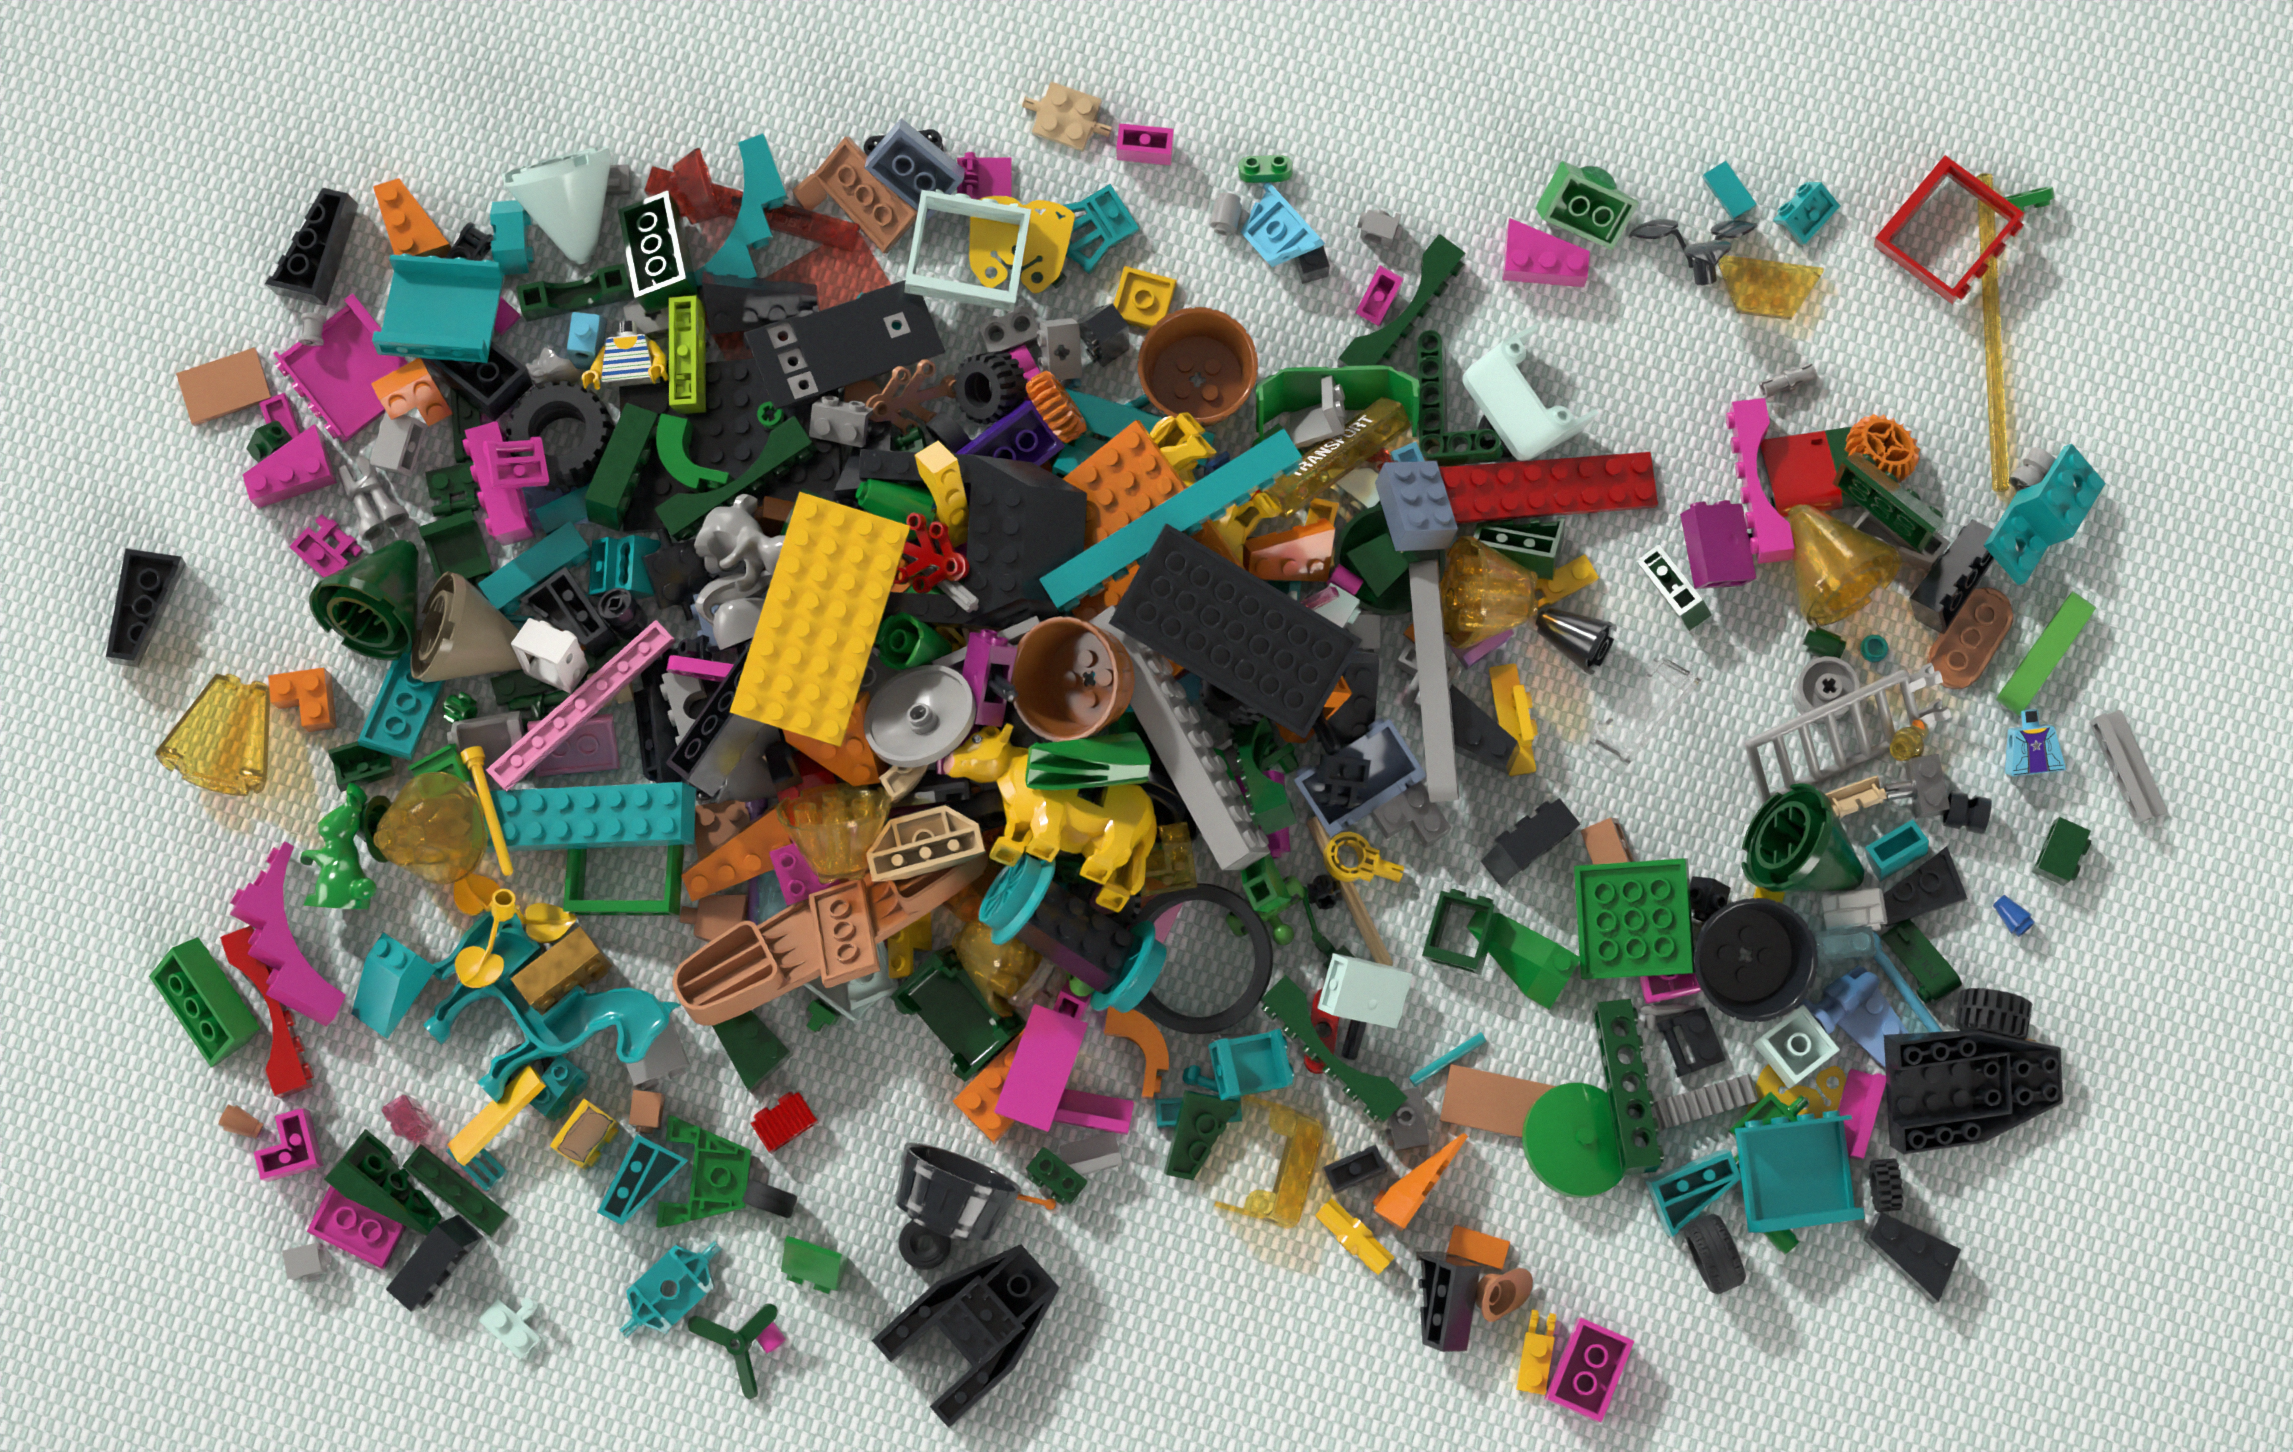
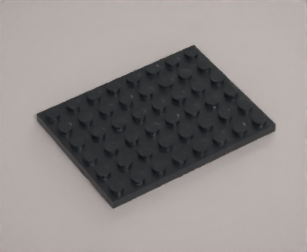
[619,358,842,534]

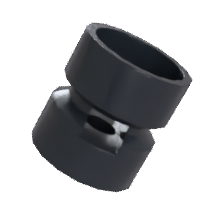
[598,588,648,639]
[1943,790,1992,834]

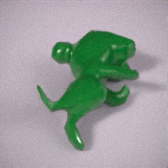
[300,783,377,909]

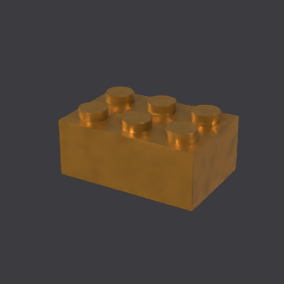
[511,926,612,1016]

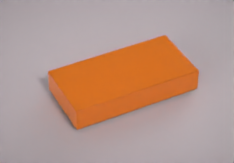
[1446,1225,1510,1270]

